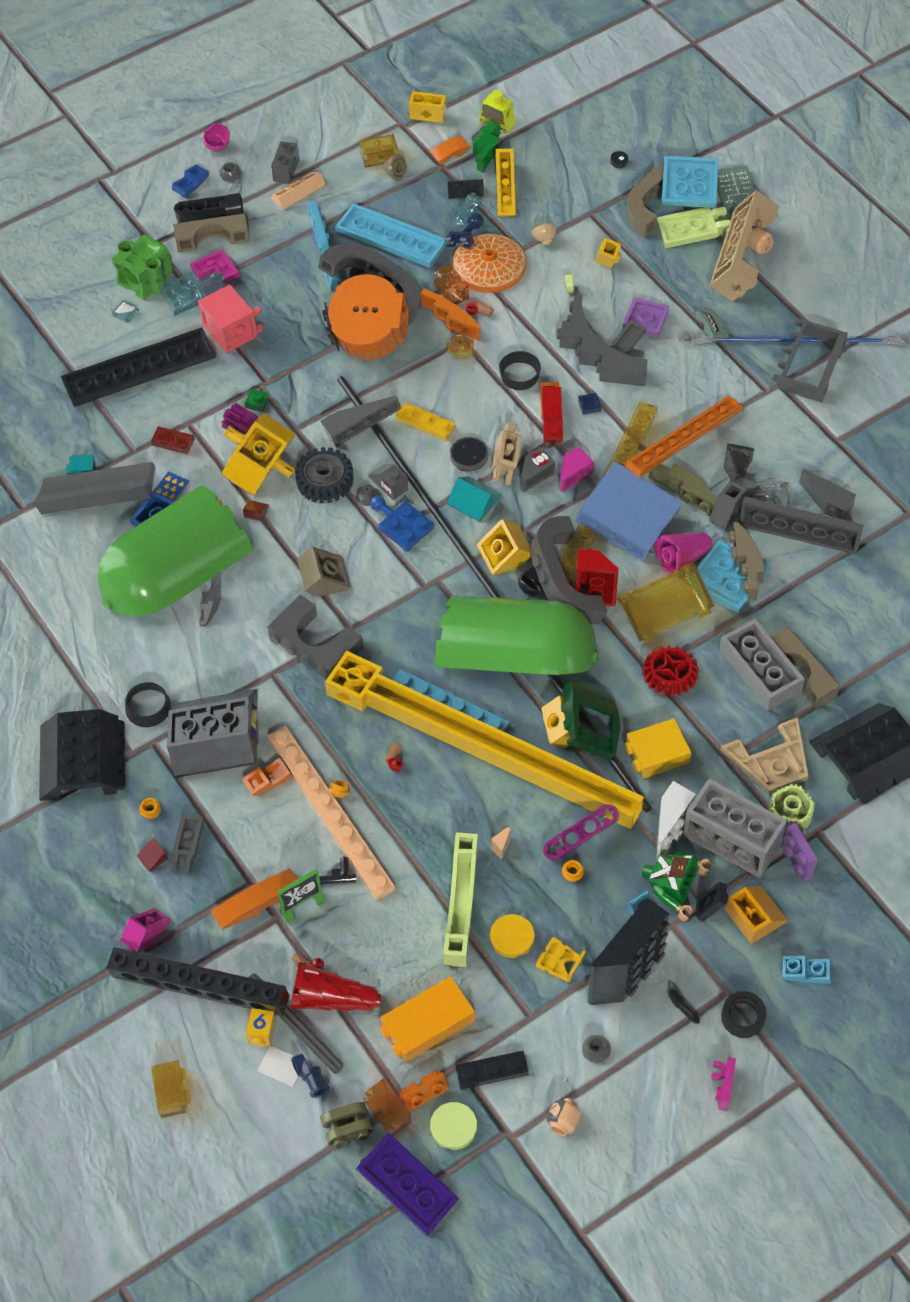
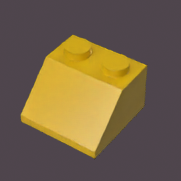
[476,519,531,575]

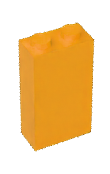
[379,976,475,1063]

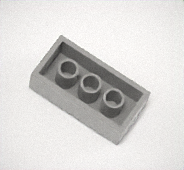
[719,619,805,711]

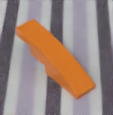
[421,288,481,341]
[211,869,298,930]

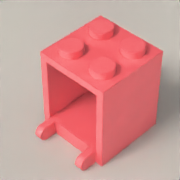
[198,285,264,353]

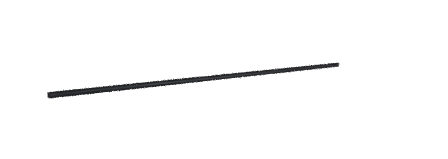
[337,376,652,813]

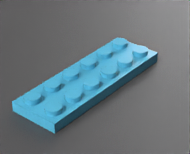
[335,203,447,268]

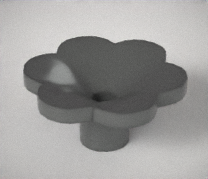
[356,485,380,506]

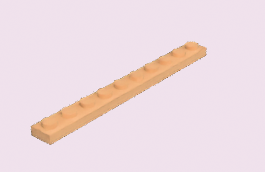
[267,726,395,901]

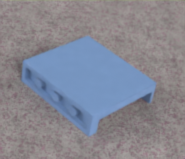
[575,461,682,562]

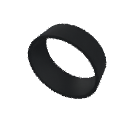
[499,351,541,390]
[125,682,171,727]

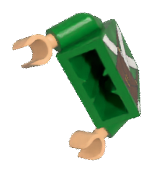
[642,850,711,921]

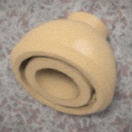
[531,223,556,246]

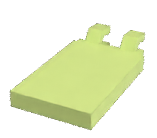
[657,207,730,248]

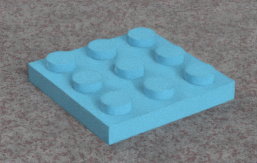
[662,156,718,208]
[686,540,771,614]

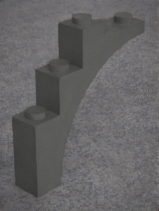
[556,294,648,386]

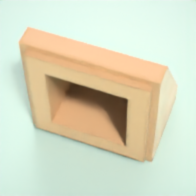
[492,827,511,860]

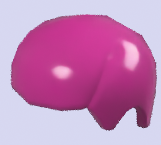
[203,123,230,152]

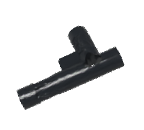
[319,857,357,885]

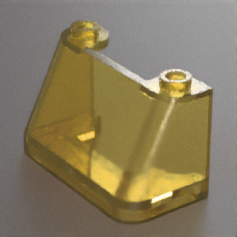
[616,562,715,644]

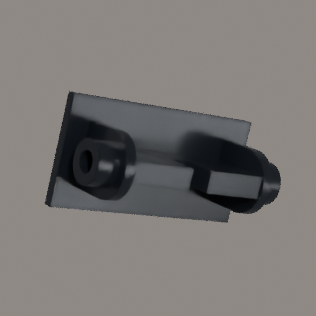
[448,179,484,199]

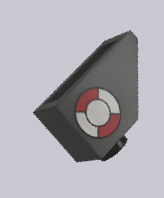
[521,447,555,492]
[368,464,408,500]

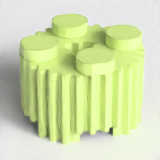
[768,784,815,834]

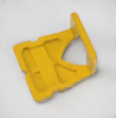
[535,937,587,982]

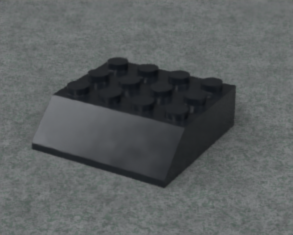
[588,898,670,1005]

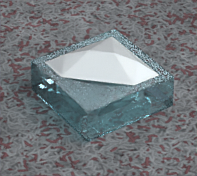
[112,300,139,323]

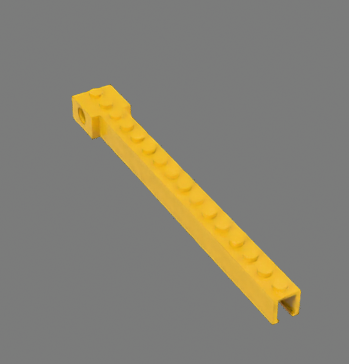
[325,651,644,829]

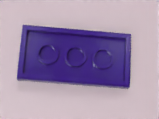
[356,1132,459,1236]

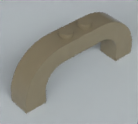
[626,162,664,238]

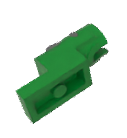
[472,120,502,172]

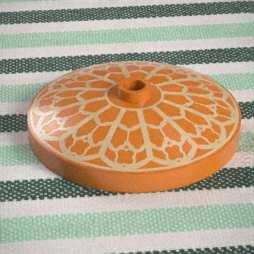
[453,234,526,293]

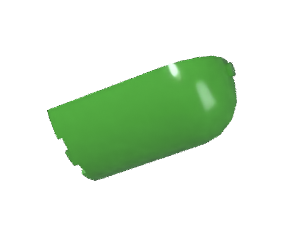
[97,485,253,617]
[435,595,599,675]

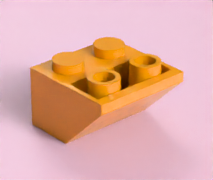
[725,886,788,944]

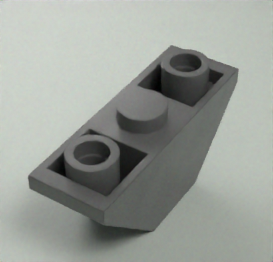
[709,477,760,530]

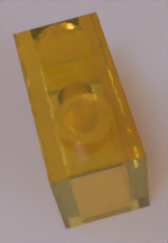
[359,134,399,168]
[151,1060,191,1118]

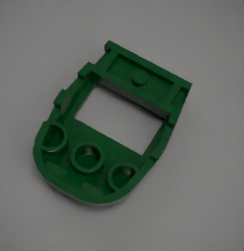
[561,679,621,760]

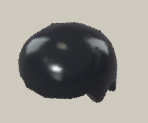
[518,566,545,597]

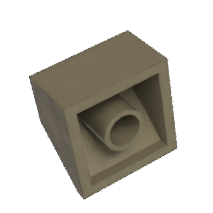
[297,546,351,597]

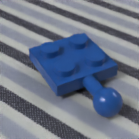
[370,495,435,552]

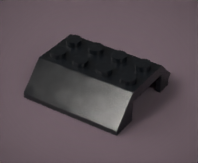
[809,703,910,803]
[39,709,125,801]

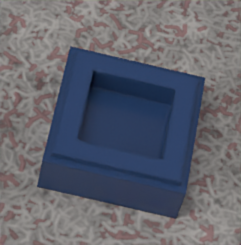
[578,393,601,415]

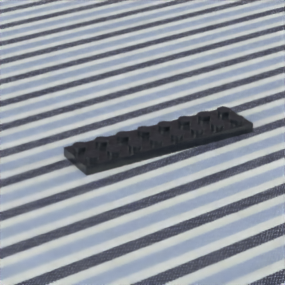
[61,327,216,407]

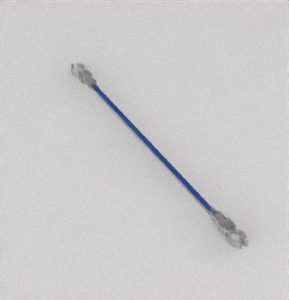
[679,333,910,346]

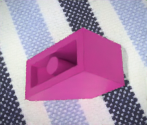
[560,447,594,492]
[120,908,171,952]

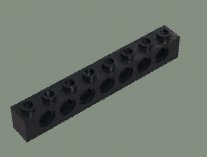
[106,947,290,1017]

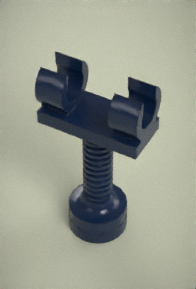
[444,213,484,248]

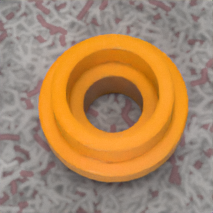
[329,780,350,798]
[139,798,161,819]
[562,860,584,882]

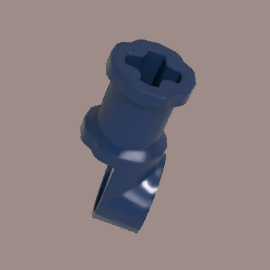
[291,1053,330,1098]

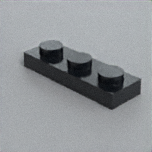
[455,1051,529,1090]

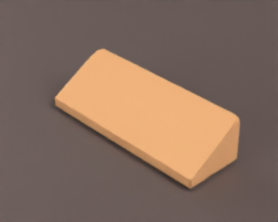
[270,171,325,209]

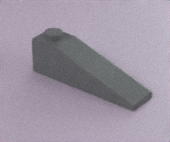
[321,396,402,447]

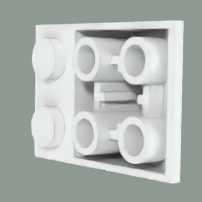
[656,781,696,861]

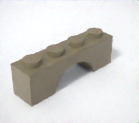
[173,213,249,252]
[771,627,840,709]

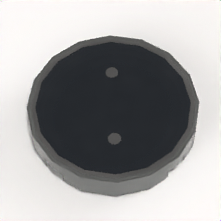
[450,437,488,471]

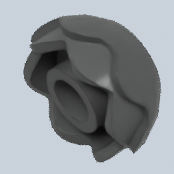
[219,162,242,183]
[582,1035,611,1064]

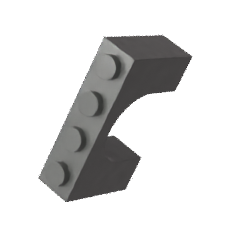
[267,595,364,678]

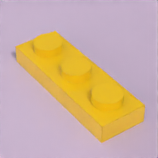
[396,402,455,441]

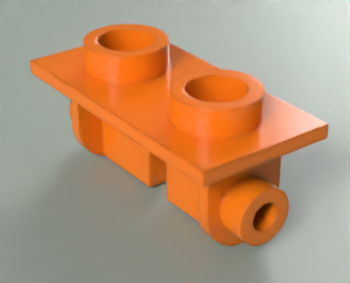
[398,1070,449,1112]

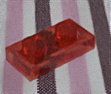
[151,426,195,454]

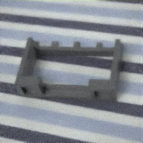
[772,319,848,403]

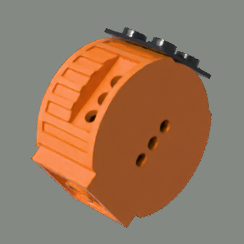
[322,274,409,360]

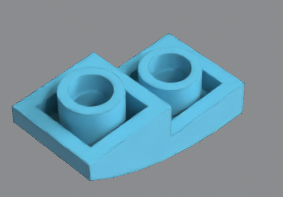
[782,956,831,984]

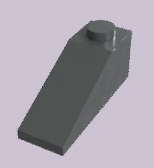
[799,469,856,520]

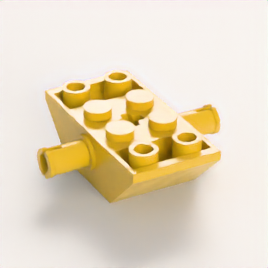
[221,413,296,496]

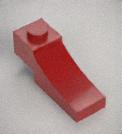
[542,387,563,443]

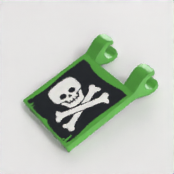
[277,869,325,923]

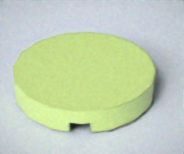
[430,1102,477,1150]

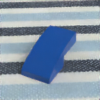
[172,164,209,197]

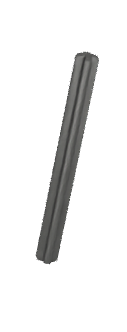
[248,973,343,1074]

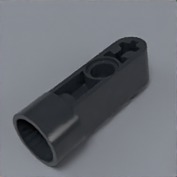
[174,193,244,223]

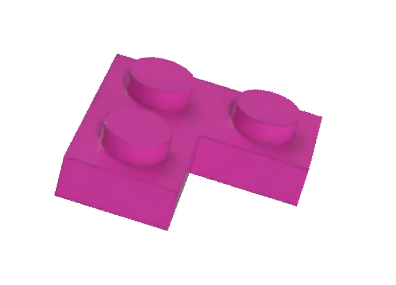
[190,249,240,284]

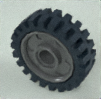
[295,447,354,503]

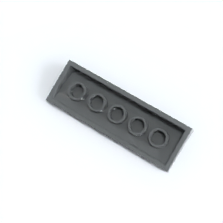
[33,462,155,514]
[739,496,864,555]

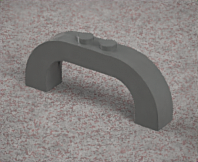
[318,243,421,327]
[530,516,608,624]

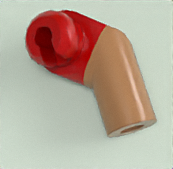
[465,301,494,317]
[385,742,403,772]
[291,952,324,969]

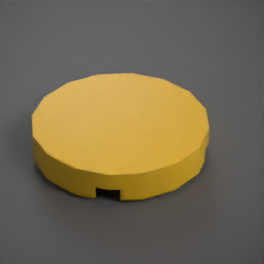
[490,914,535,959]

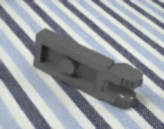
[171,814,204,874]

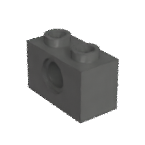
[271,141,299,184]

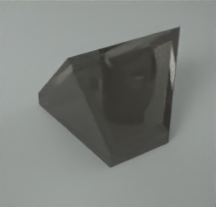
[724,443,754,480]

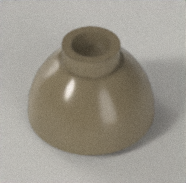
[383,155,407,180]

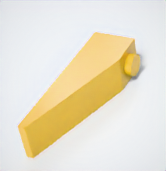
[496,148,516,217]

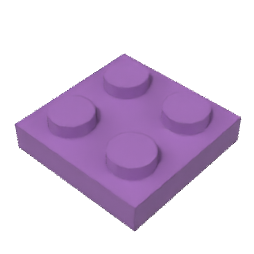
[622,297,670,338]
[782,823,817,882]

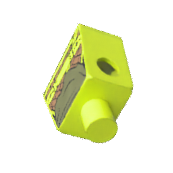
[479,90,516,134]

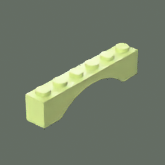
[443,833,478,967]

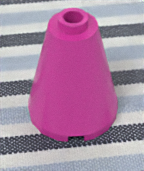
[655,532,712,575]

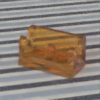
[433,263,469,305]
[364,1078,412,1136]

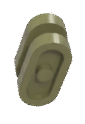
[320,1102,373,1148]

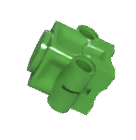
[112,235,173,300]

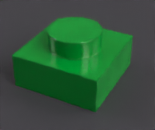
[245,389,269,412]

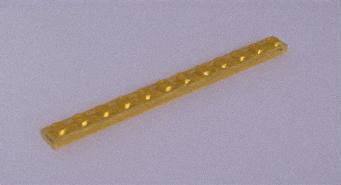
[560,402,658,587]

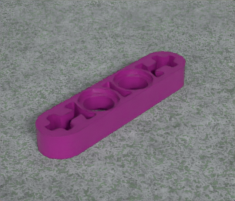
[543,804,619,860]

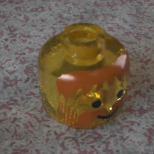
[447,335,474,360]

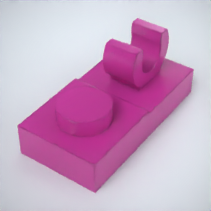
[711,1057,736,1111]

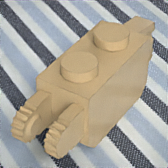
[491,421,522,486]

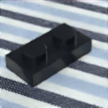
[697,882,729,921]

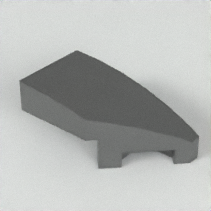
[199,584,222,627]

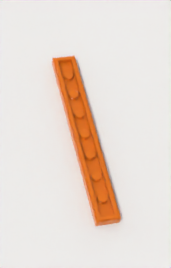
[625,396,743,478]

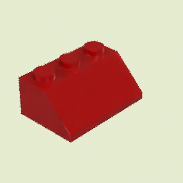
[576,549,619,606]

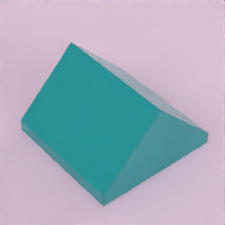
[447,476,502,522]

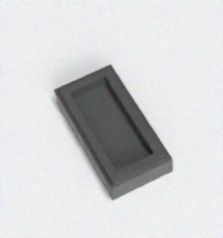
[610,319,646,355]

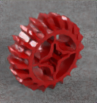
[642,644,699,698]

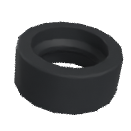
[721,991,767,1038]

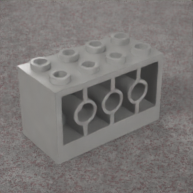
[683,779,787,878]

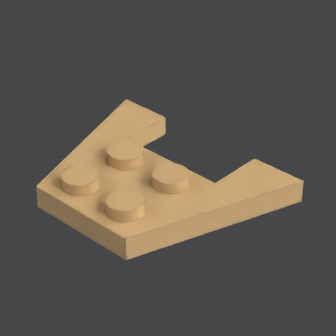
[720,717,808,795]

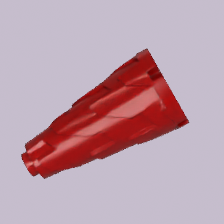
[290,962,382,1011]

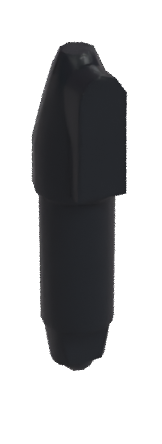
[668,989,700,1024]

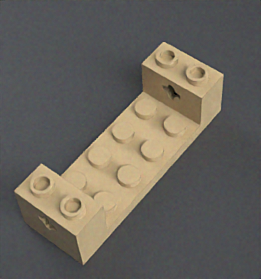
[710,190,779,302]

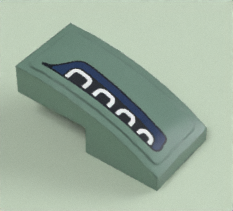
[695,309,729,339]

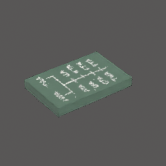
[717,165,755,212]

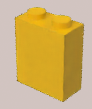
[624,718,691,779]

